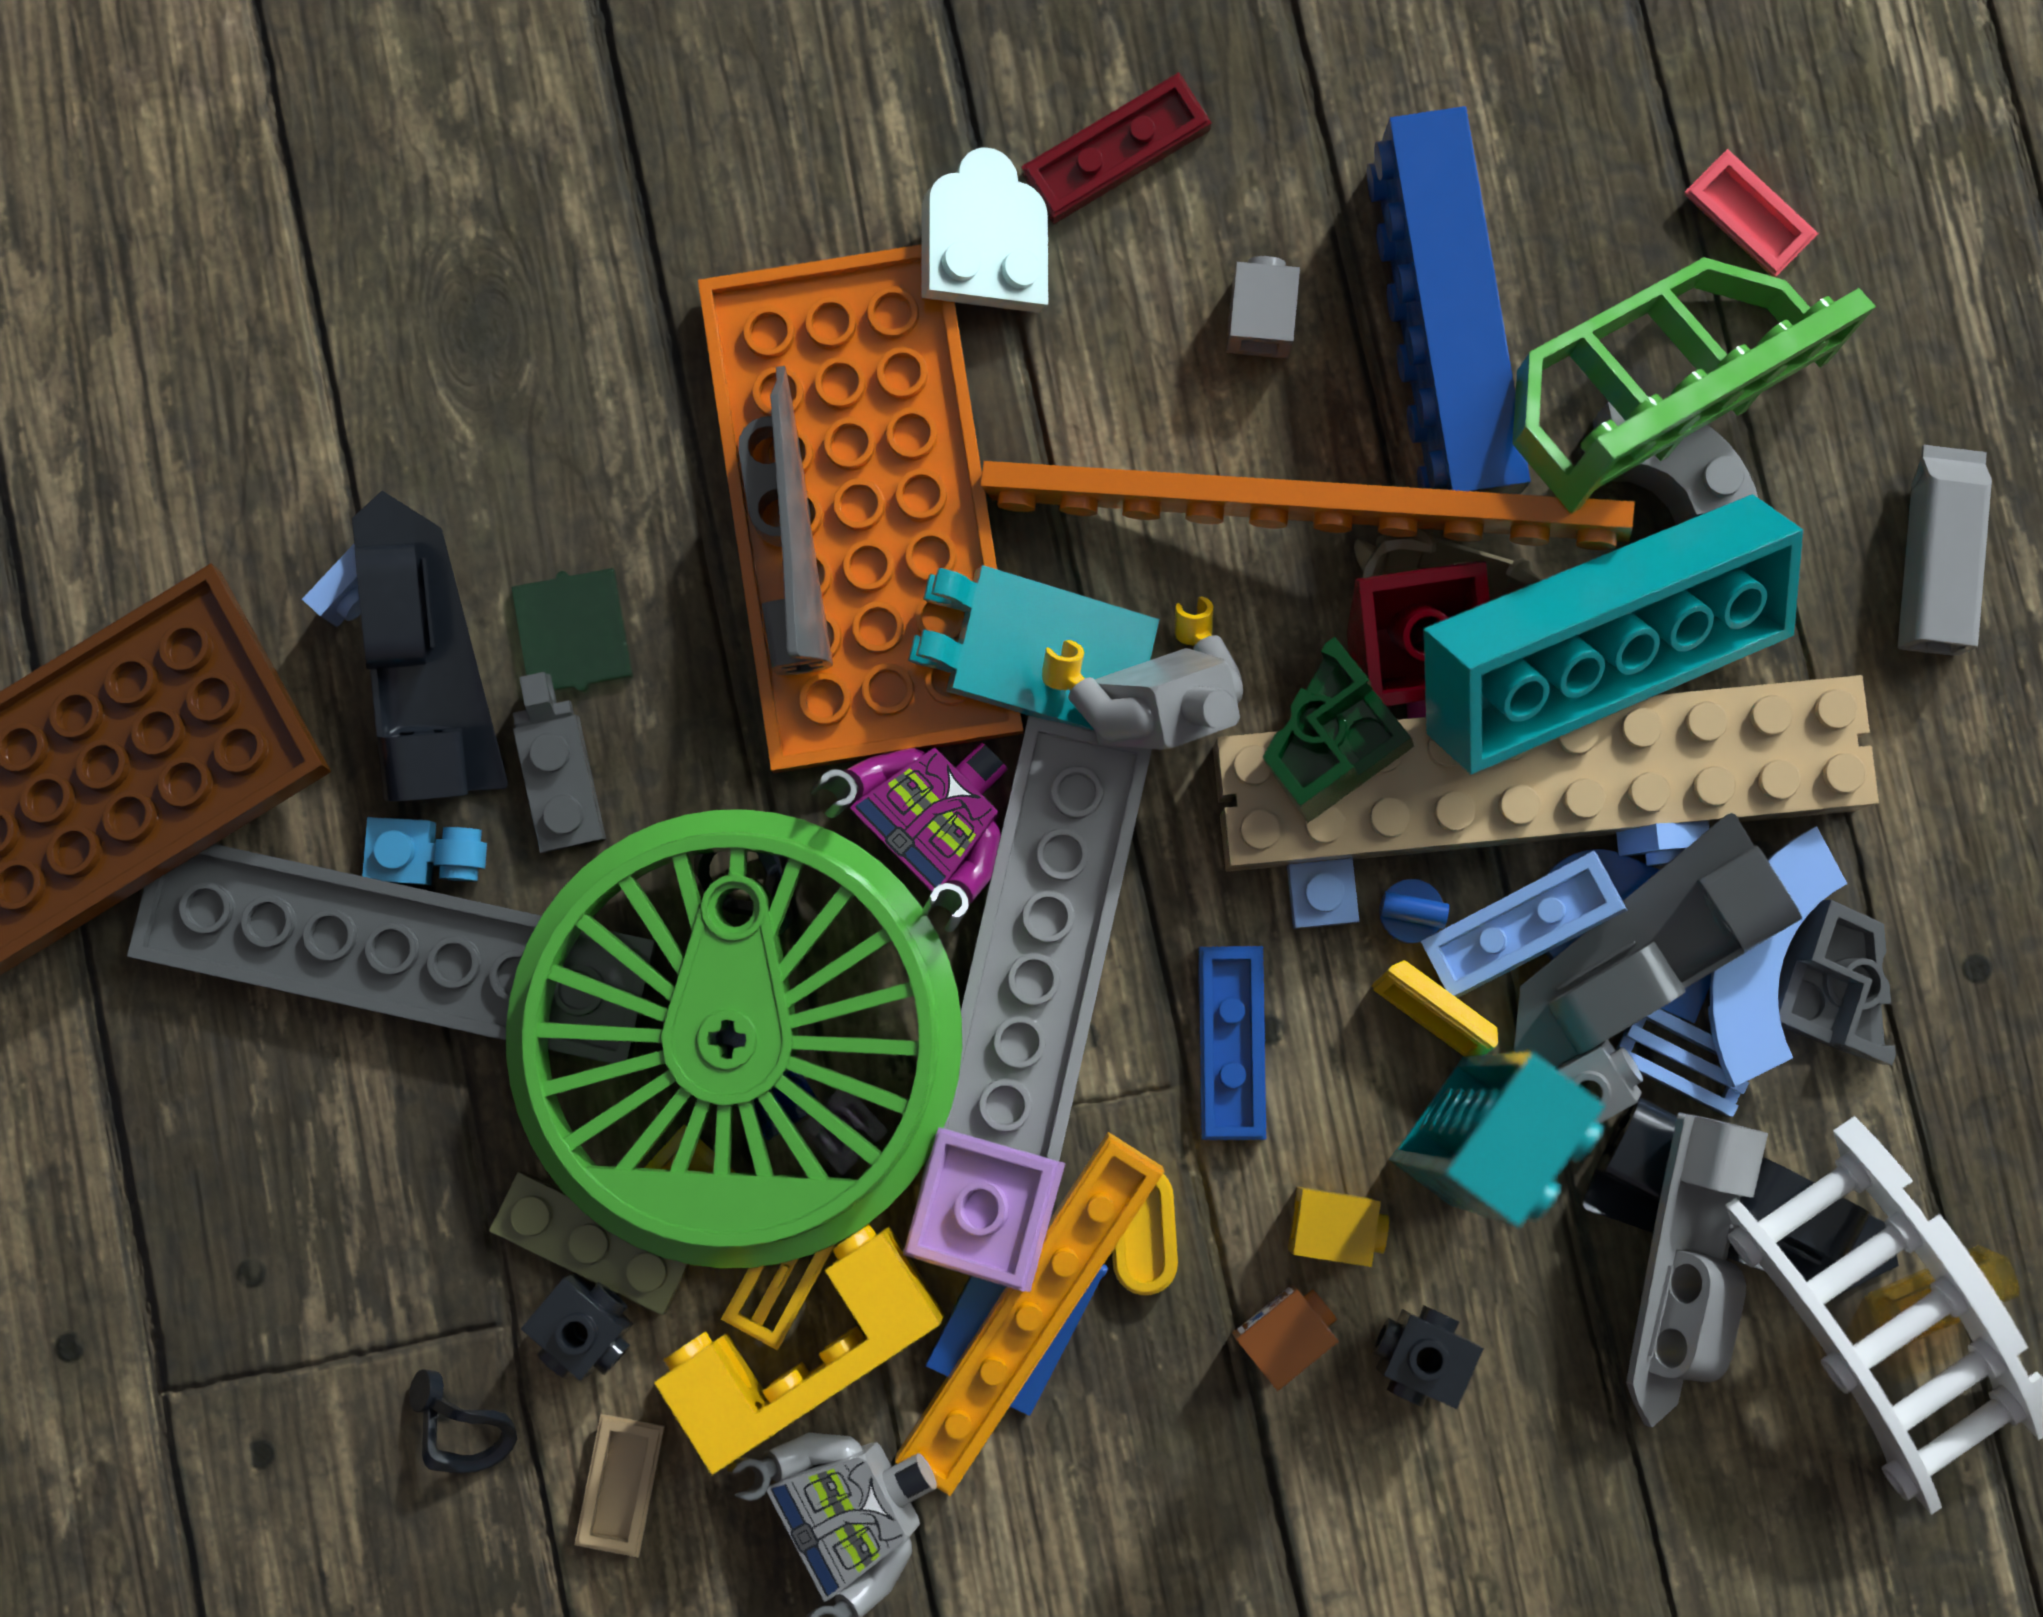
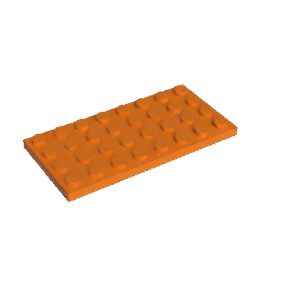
[698,244,1023,773]

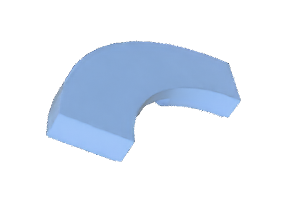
[1708,826,1847,1087]

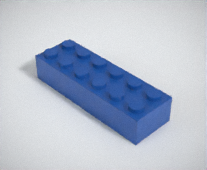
[1367,106,1531,495]

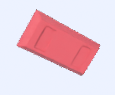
[1683,149,1819,277]

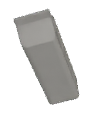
[1898,445,1992,656]

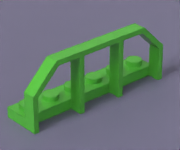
[1512,257,1876,514]

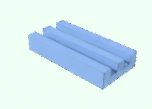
[1615,1009,1749,1117]

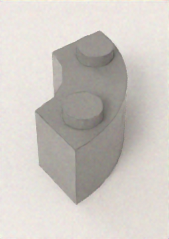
[1592,402,1758,525]

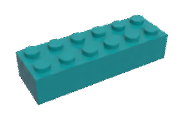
[1424,494,1803,775]
[1389,1052,1606,1227]

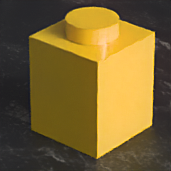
[1288,1187,1389,1267]

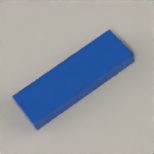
[1198,946,1266,1140]

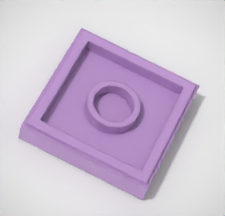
[903,1127,1065,1292]

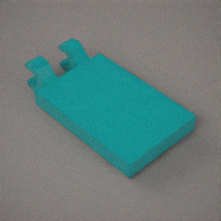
[908,565,1159,730]

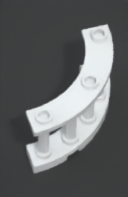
[1725,1116,2043,1515]

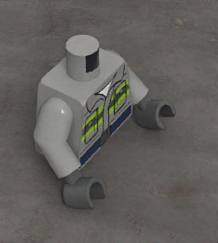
[727,1432,937,1617]

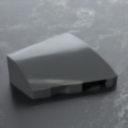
[1778,900,1896,1066]

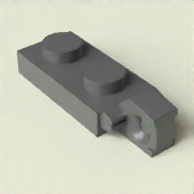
[513,672,606,853]

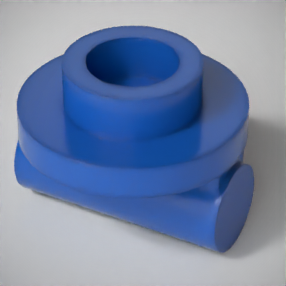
[1379,879,1449,943]

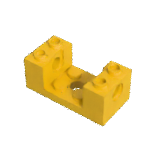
[654,1224,945,1475]

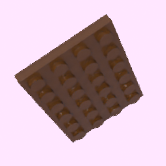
[0,563,331,975]

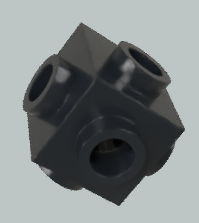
[521,1273,634,1381]
[1373,1305,1484,1409]

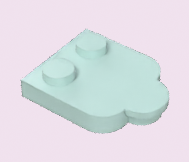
[922,148,1048,313]

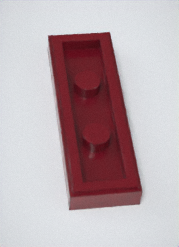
[1021,72,1212,225]

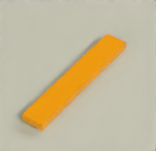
[895,1132,1164,1496]

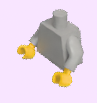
[1042,596,1243,750]

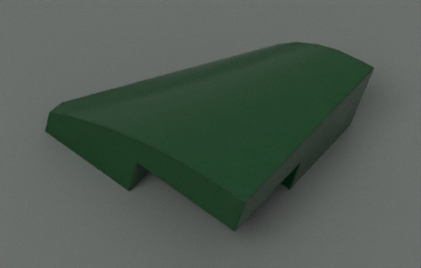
[1263,637,1414,823]

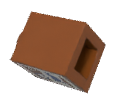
[1232,1284,1339,1391]

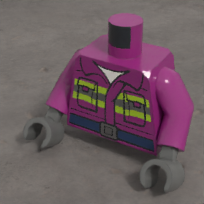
[810,742,1008,932]

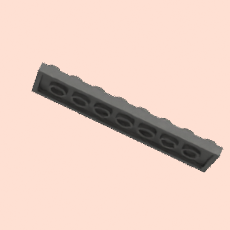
[127,844,658,1064]

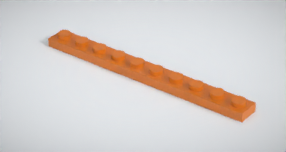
[981,461,1634,550]

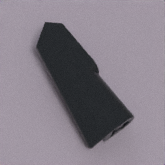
[352,490,508,801]
[1582,1097,1899,1296]

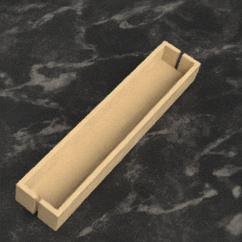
[1213,675,1879,872]

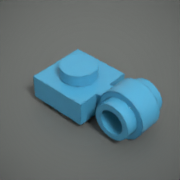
[362,817,487,886]

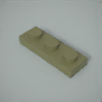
[489,1171,690,1315]

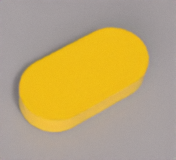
[1112,1174,1178,1295]

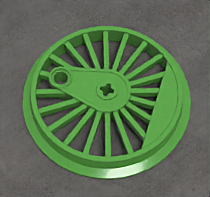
[506,809,963,1268]

